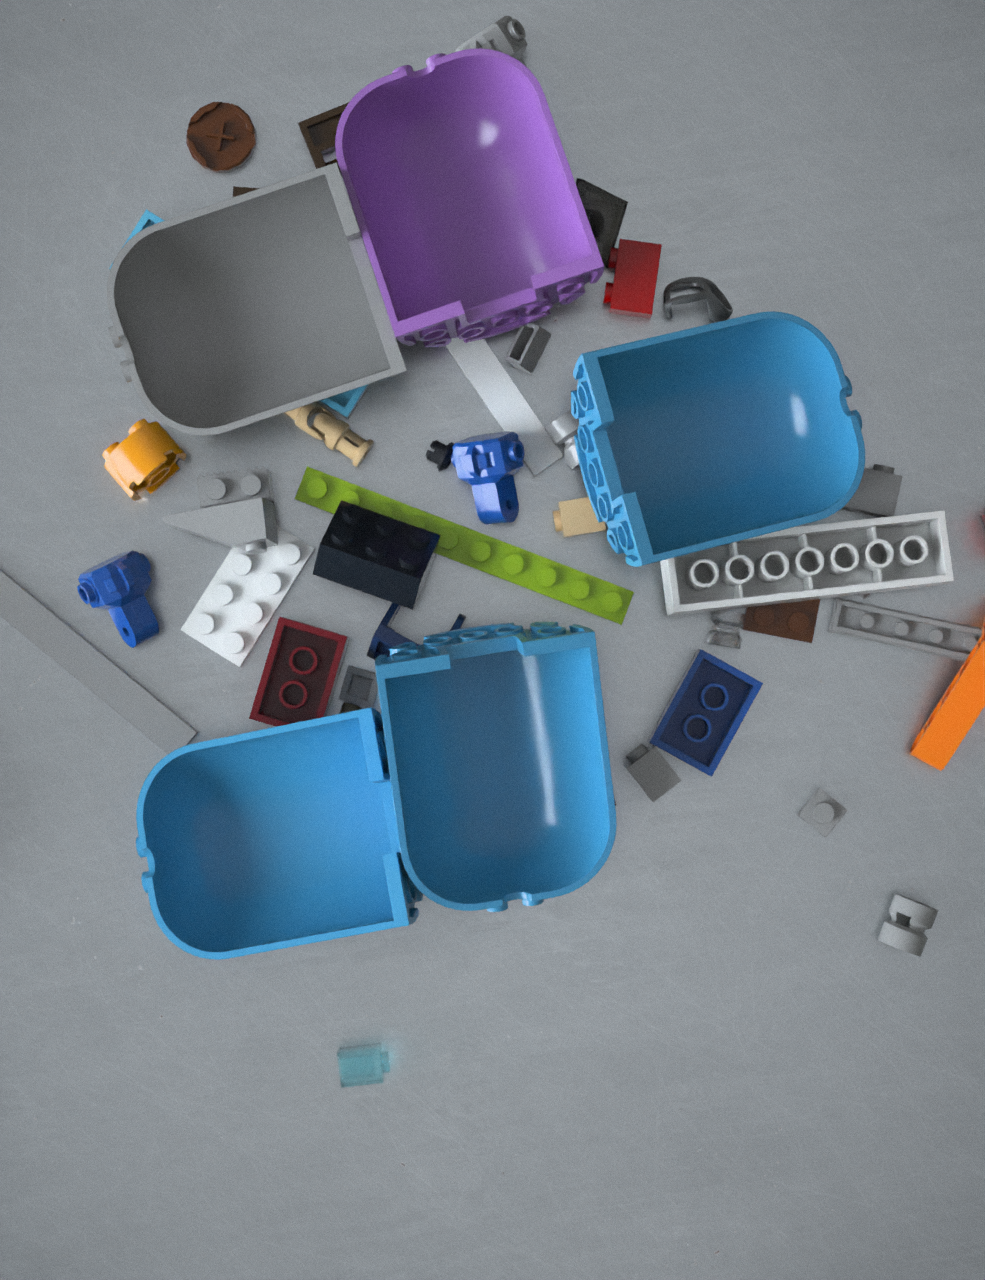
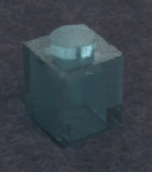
[337,1043,390,1088]

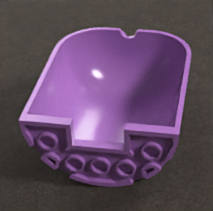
[335,48,604,347]

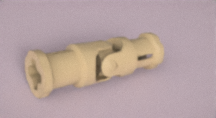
[285,402,374,467]

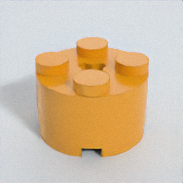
[102,419,186,501]

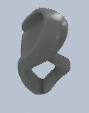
[663,277,733,323]

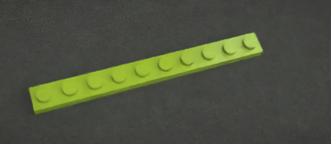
[295,466,634,625]

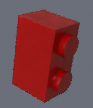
[603,239,662,319]

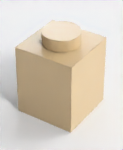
[552,497,606,538]

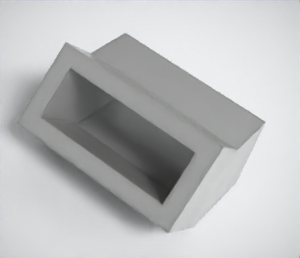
[504,323,551,376]

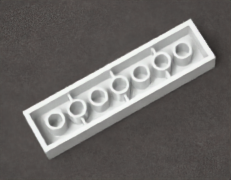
[660,510,954,616]

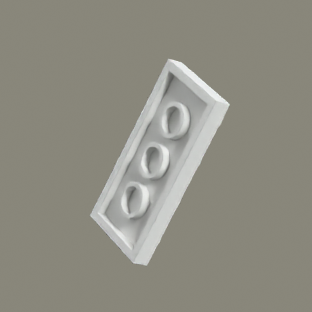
[181,525,315,667]

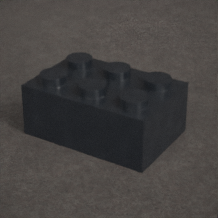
[313,500,441,610]

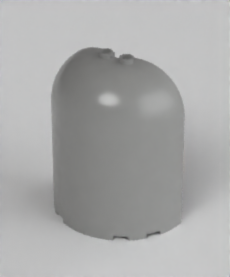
[107,162,407,435]

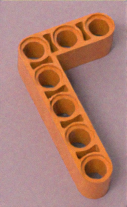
[909,615,985,771]

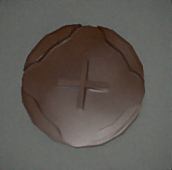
[186,102,256,173]

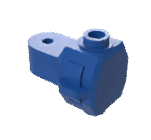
[451,432,525,525]
[77,551,159,648]

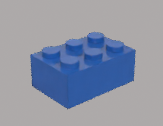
[648,649,763,777]

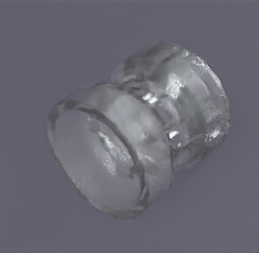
[706,610,746,649]

